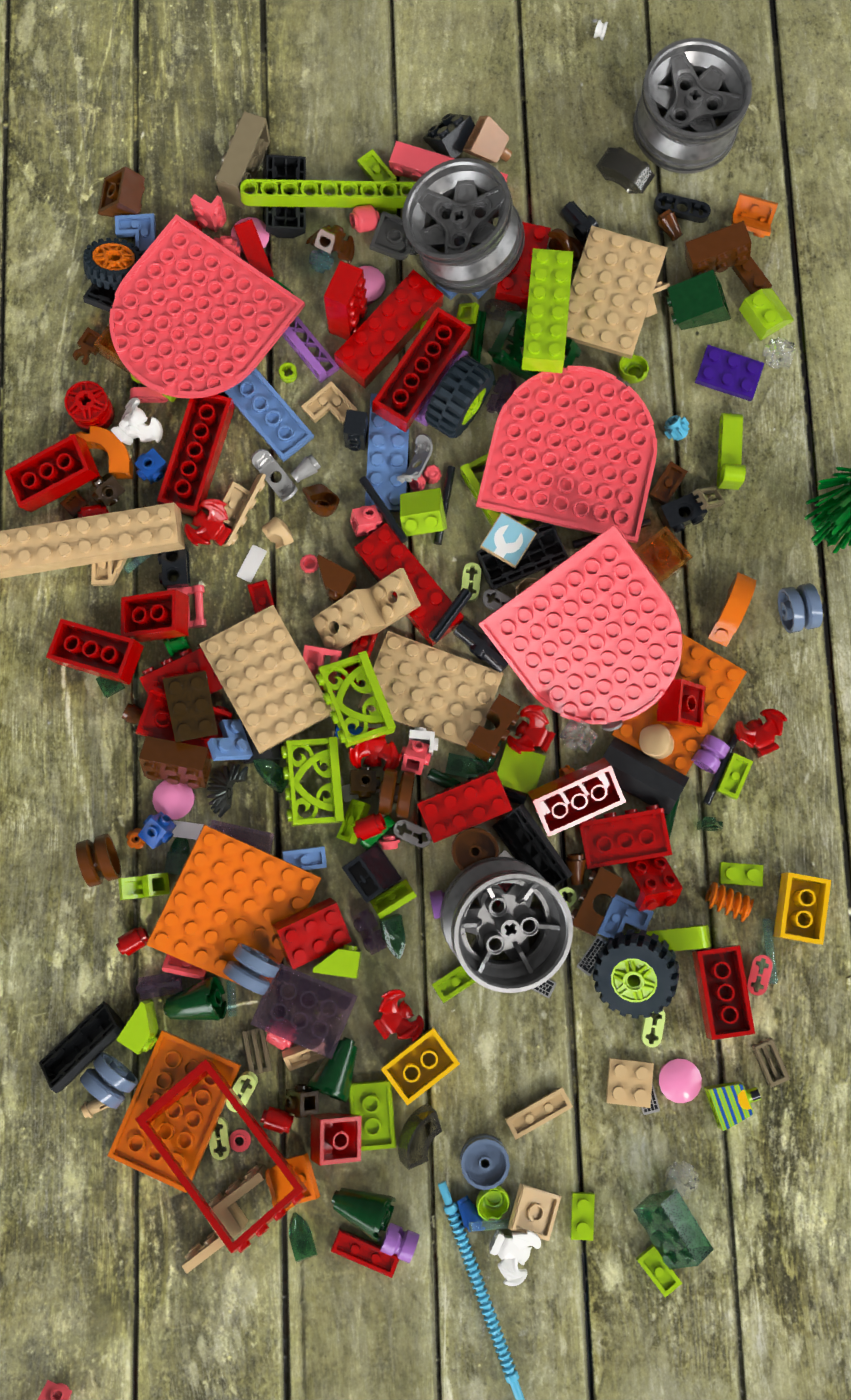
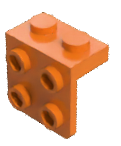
[731,193,778,238]
[265,1152,320,1211]

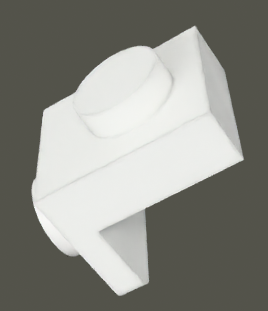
[409,727,439,756]

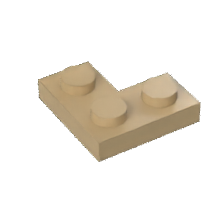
[301,381,358,425]

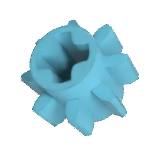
[664,415,689,441]

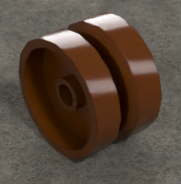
[378,768,415,818]
[451,827,499,871]
[76,833,122,887]

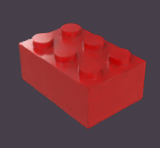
[120,589,189,642]
[272,897,352,970]

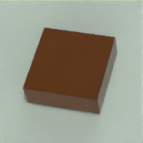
[60,490,90,519]

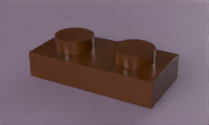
[732,256,772,294]
[649,461,688,505]

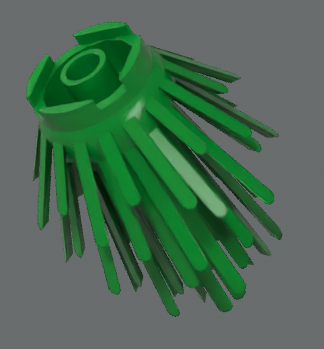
[804,467,851,553]

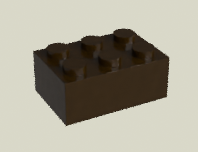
[162,670,218,742]

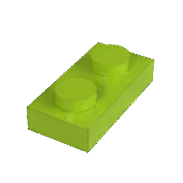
[357,149,396,181]
[716,753,753,800]
[336,799,371,845]
[719,862,763,887]
[370,879,417,919]
[432,965,476,1004]
[570,1191,595,1241]
[636,1244,682,1298]

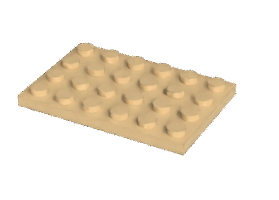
[566,226,668,359]
[199,605,332,754]
[358,631,504,748]

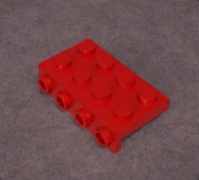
[139,644,223,695]
[135,685,232,759]
[579,805,672,869]

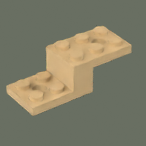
[312,568,421,650]
[182,1164,267,1274]

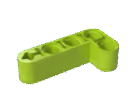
[717,413,746,490]
[624,925,711,951]

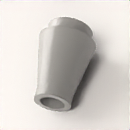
[290,454,321,483]

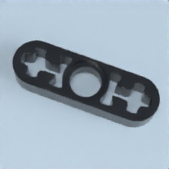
[654,193,711,223]

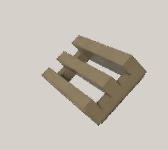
[692,486,725,510]
[242,1027,272,1074]
[751,1037,790,1088]

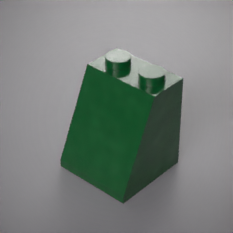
[666,269,731,330]

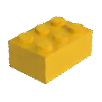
[773,872,831,945]
[381,1026,460,1105]

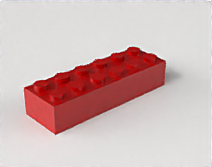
[334,269,443,388]
[372,307,472,432]
[157,394,235,517]
[354,523,464,647]

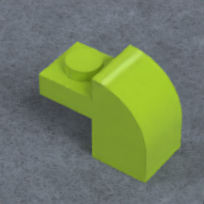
[118,872,170,900]

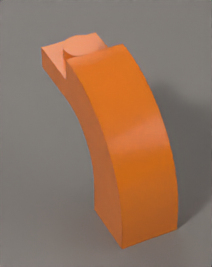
[69,426,134,479]
[708,572,757,647]

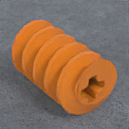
[705,882,754,922]

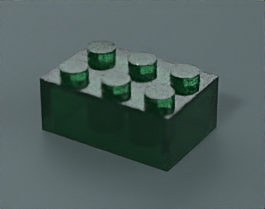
[634,1189,714,1270]

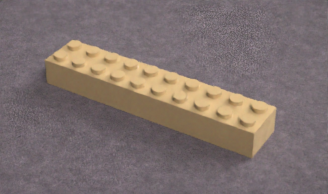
[0,502,185,579]

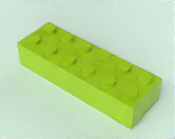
[522,248,573,373]

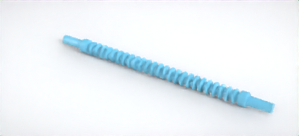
[438,1181,525,1400]

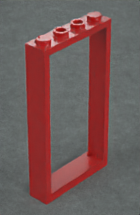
[135,1059,307,1253]

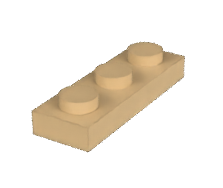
[505,1086,573,1139]

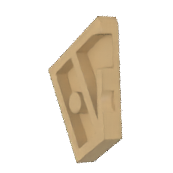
[91,558,128,586]

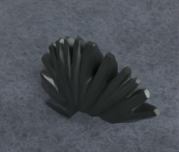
[207,764,248,818]

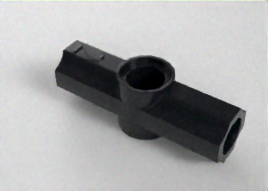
[560,201,599,242]
[453,620,508,673]

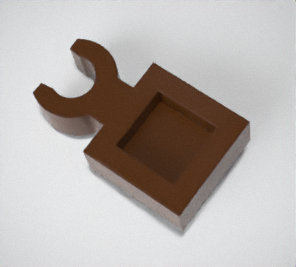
[73,327,106,365]

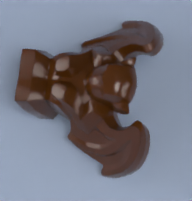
[306,225,355,264]
[548,228,585,272]

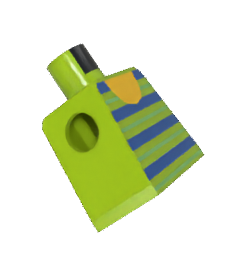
[704,1081,761,1131]

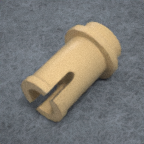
[81,1099,109,1118]

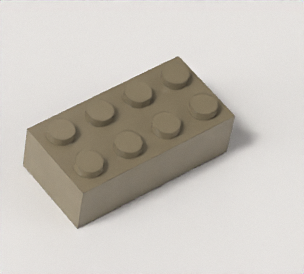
[215,111,271,208]

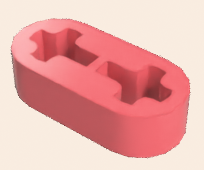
[130,387,168,403]
[747,954,773,996]

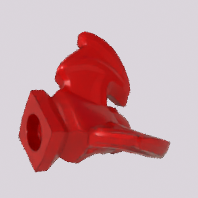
[184,498,233,546]
[507,705,556,754]
[734,709,787,758]
[349,728,403,772]
[373,989,424,1041]

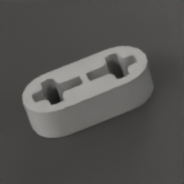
[482,589,512,611]
[393,820,432,848]

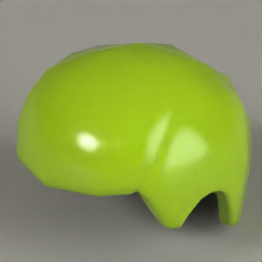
[618,354,649,384]
[476,1186,510,1221]

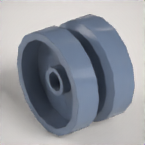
[778,583,823,633]
[223,943,280,995]
[80,1052,138,1109]
[460,1134,510,1190]

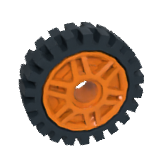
[83,238,143,290]

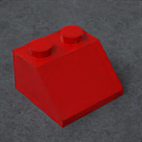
[657,679,706,728]
[310,1113,362,1166]

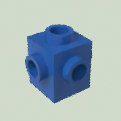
[134,448,168,484]
[138,812,177,849]

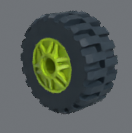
[425,356,494,438]
[593,929,679,1019]

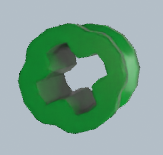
[163,636,190,657]

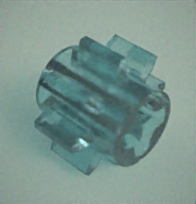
[309,248,334,273]

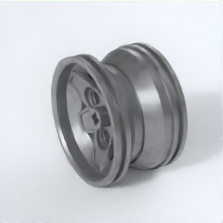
[633,38,752,174]
[402,158,525,294]
[440,857,573,993]

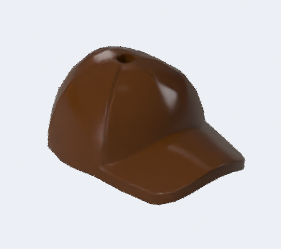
[302,484,340,517]

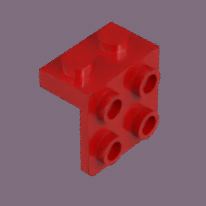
[627,856,683,911]

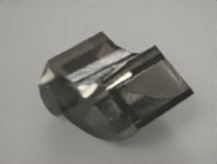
[596,147,655,194]
[398,1103,442,1170]

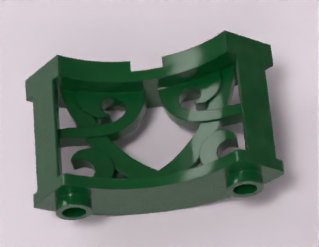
[487,311,582,381]

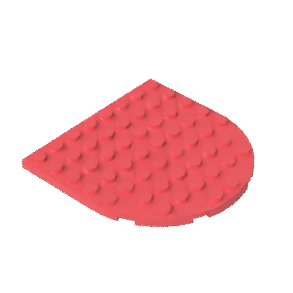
[109,214,305,399]
[476,366,657,544]
[478,524,682,725]

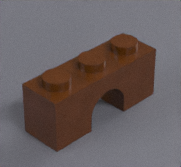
[465,694,521,763]
[571,867,623,937]

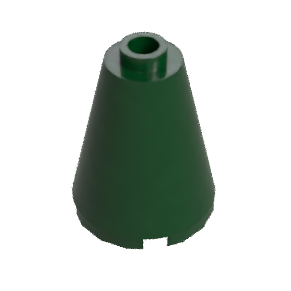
[163,977,227,1021]
[307,1037,358,1103]
[331,1188,396,1242]

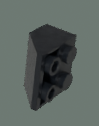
[423,113,475,158]
[342,844,402,904]

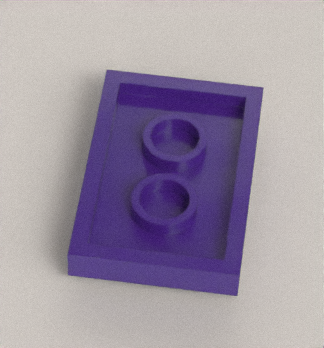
[695,345,764,401]

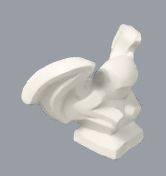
[111,398,163,445]
[489,1229,541,1286]

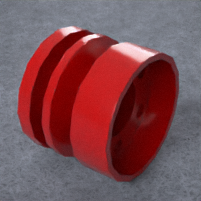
[64,381,115,433]

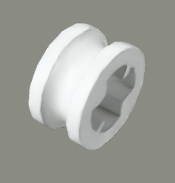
[594,20,608,41]

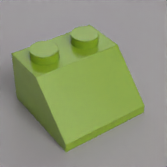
[739,288,794,341]
[400,487,447,536]
[313,944,362,979]
[116,999,159,1055]

